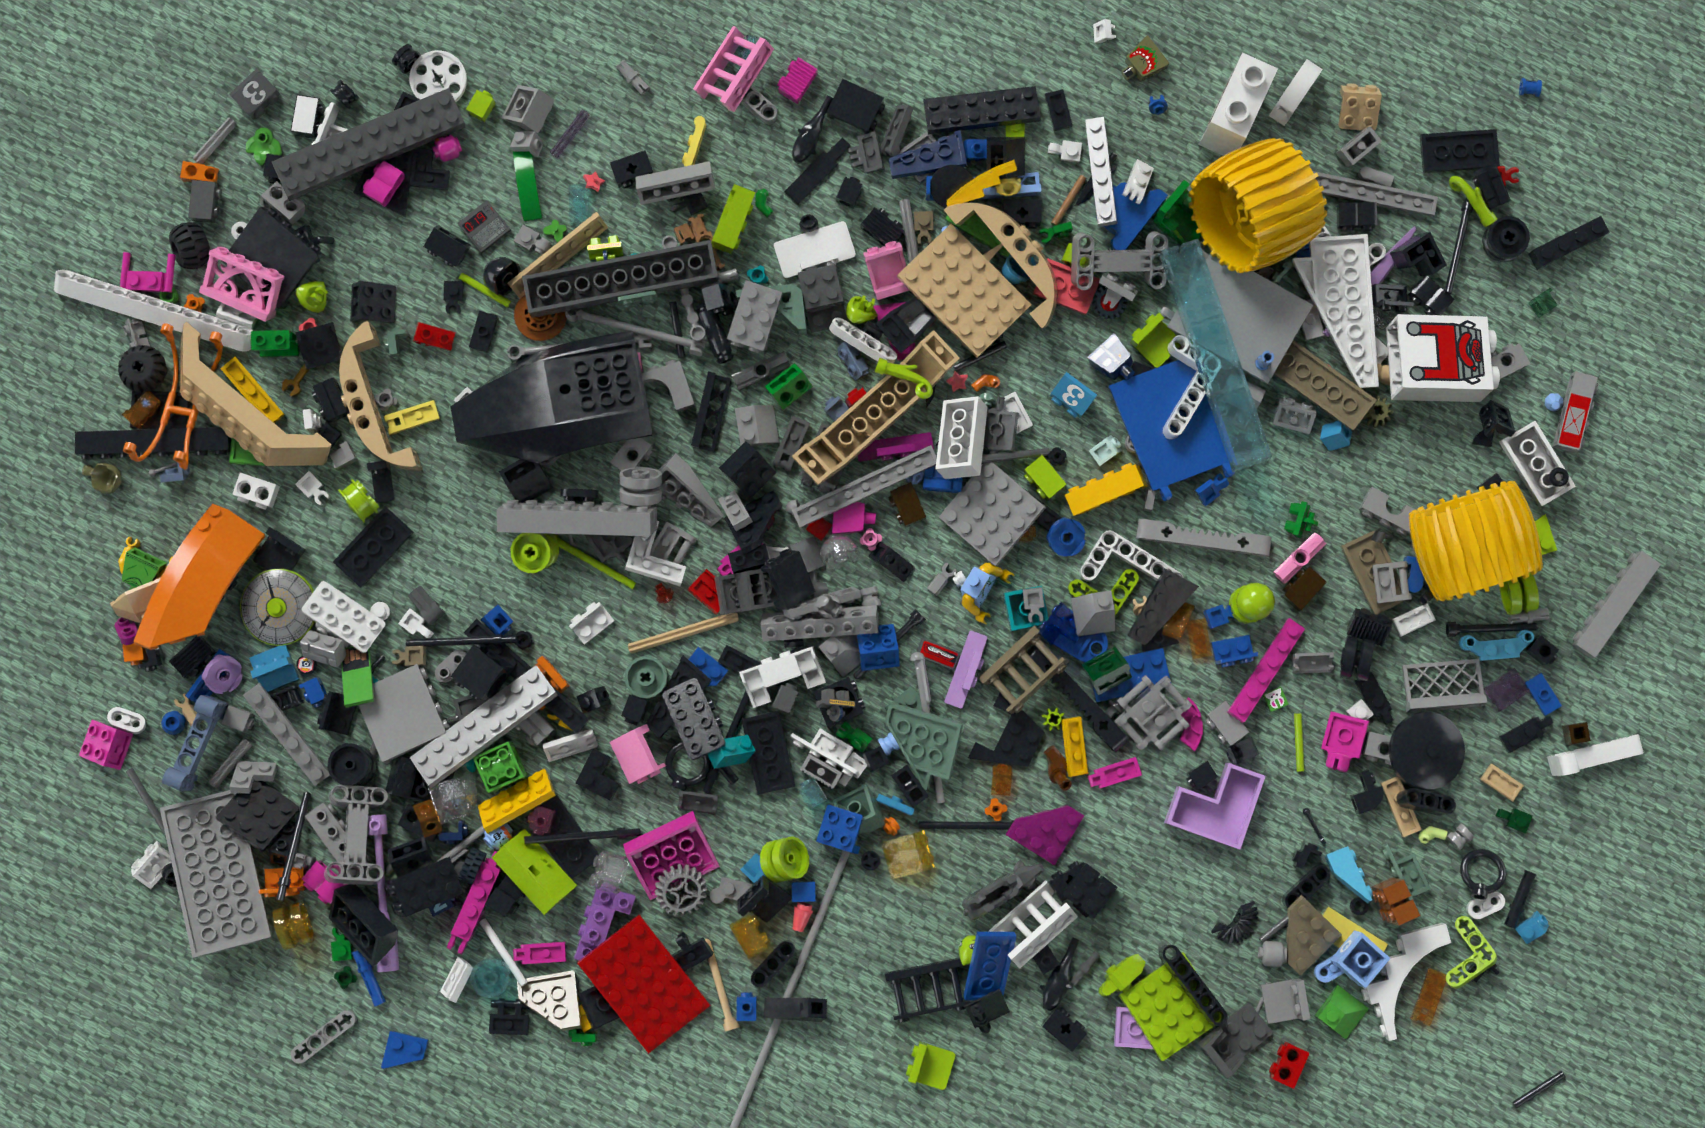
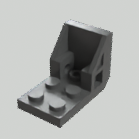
[1198,1002,1273,1079]

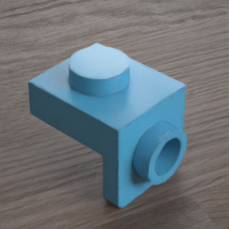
[1515,911,1549,944]

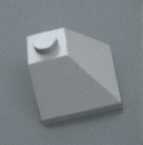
[1071,591,1115,637]
[819,635,860,677]

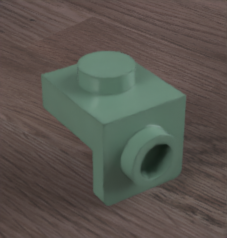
[385,327,409,357]

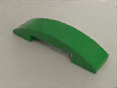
[513,151,542,221]

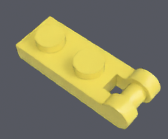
[682,116,706,167]
[384,400,440,435]

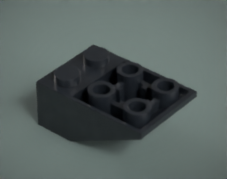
[385,756,455,807]

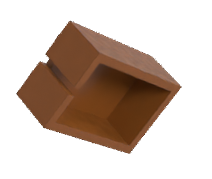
[1371,878,1420,925]

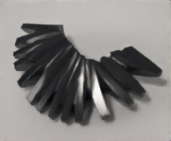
[1211,901,1258,943]

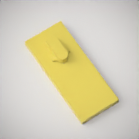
[1323,907,1388,952]

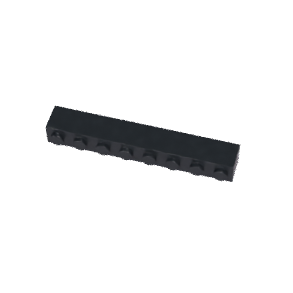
[75,427,231,460]

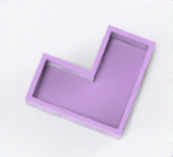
[1164,763,1266,850]

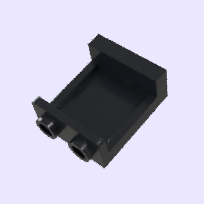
[827,79,885,134]
[760,549,816,610]

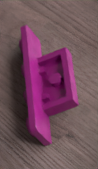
[858,432,934,462]

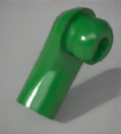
[755,189,773,218]

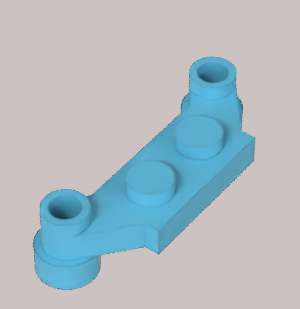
[1459,630,1534,661]

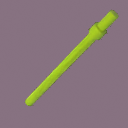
[553,534,636,589]

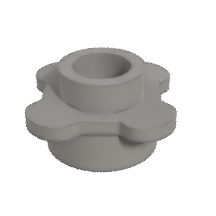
[374,389,397,411]

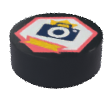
[296,656,317,674]

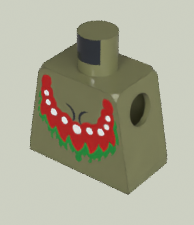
[1121,35,1169,82]

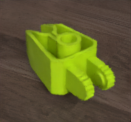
[1098,954,1146,997]

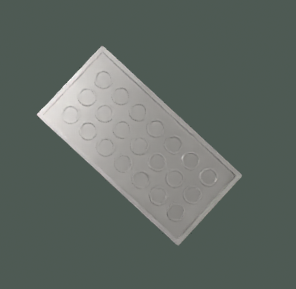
[160,790,272,959]

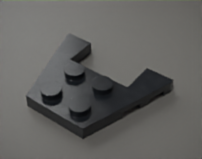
[968,693,1045,767]

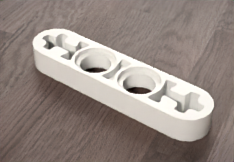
[829,318,897,363]

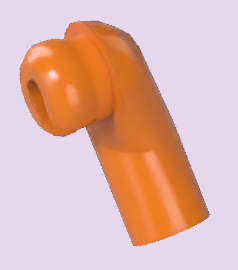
[971,374,1000,392]

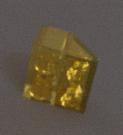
[729,913,770,959]

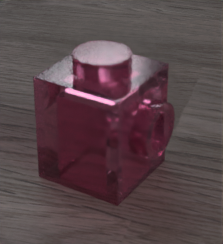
[527,805,556,835]

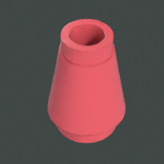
[792,902,813,932]

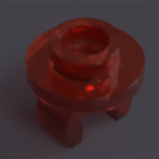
[655,582,674,604]

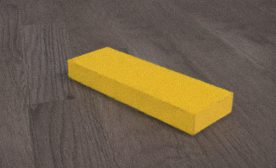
[1061,716,1088,777]

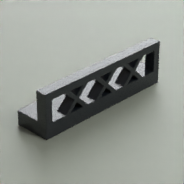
[691,371,731,452]

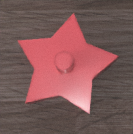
[583,171,605,192]
[946,371,968,392]

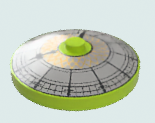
[240,569,315,646]

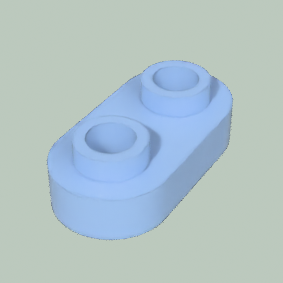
[1314,956,1344,983]

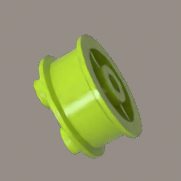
[338,479,379,523]

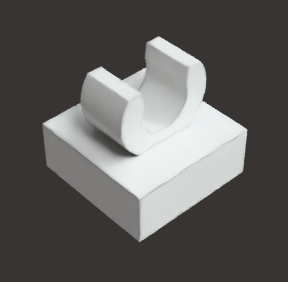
[1093,19,1116,43]

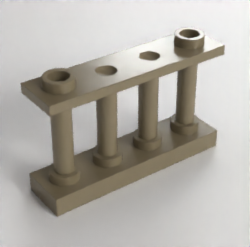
[979,626,1069,714]

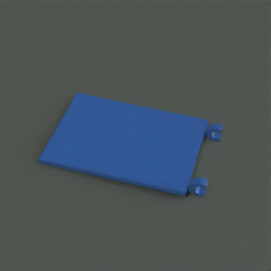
[1108,355,1236,501]

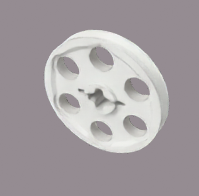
[409,50,467,102]

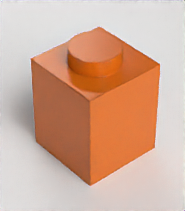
[123,643,148,666]

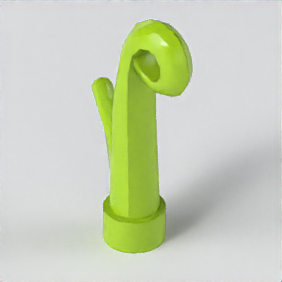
[1449,176,1497,228]
[875,358,933,399]

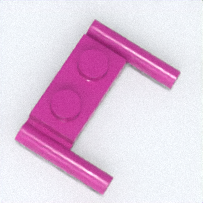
[120,252,176,293]

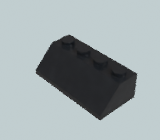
[329,884,398,966]

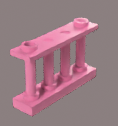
[693,26,774,112]

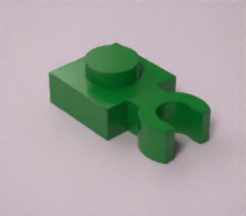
[331,927,353,961]

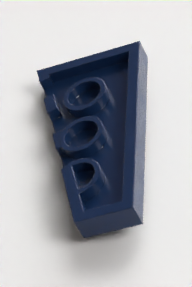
[889,130,967,179]

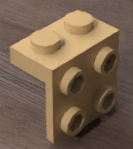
[1338,83,1382,131]

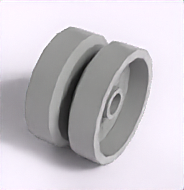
[620,467,662,506]

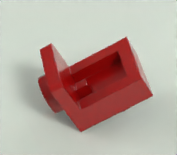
[845,387,866,408]

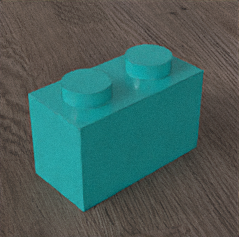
[708,735,755,769]

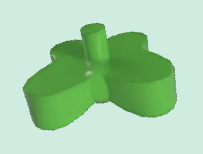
[543,220,567,243]

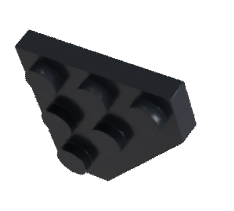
[724,490,783,554]

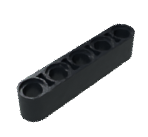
[1159,945,1228,1026]

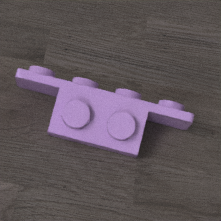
[944,631,987,708]

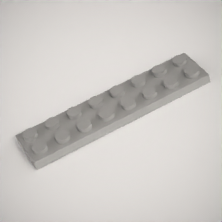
[410,665,558,788]

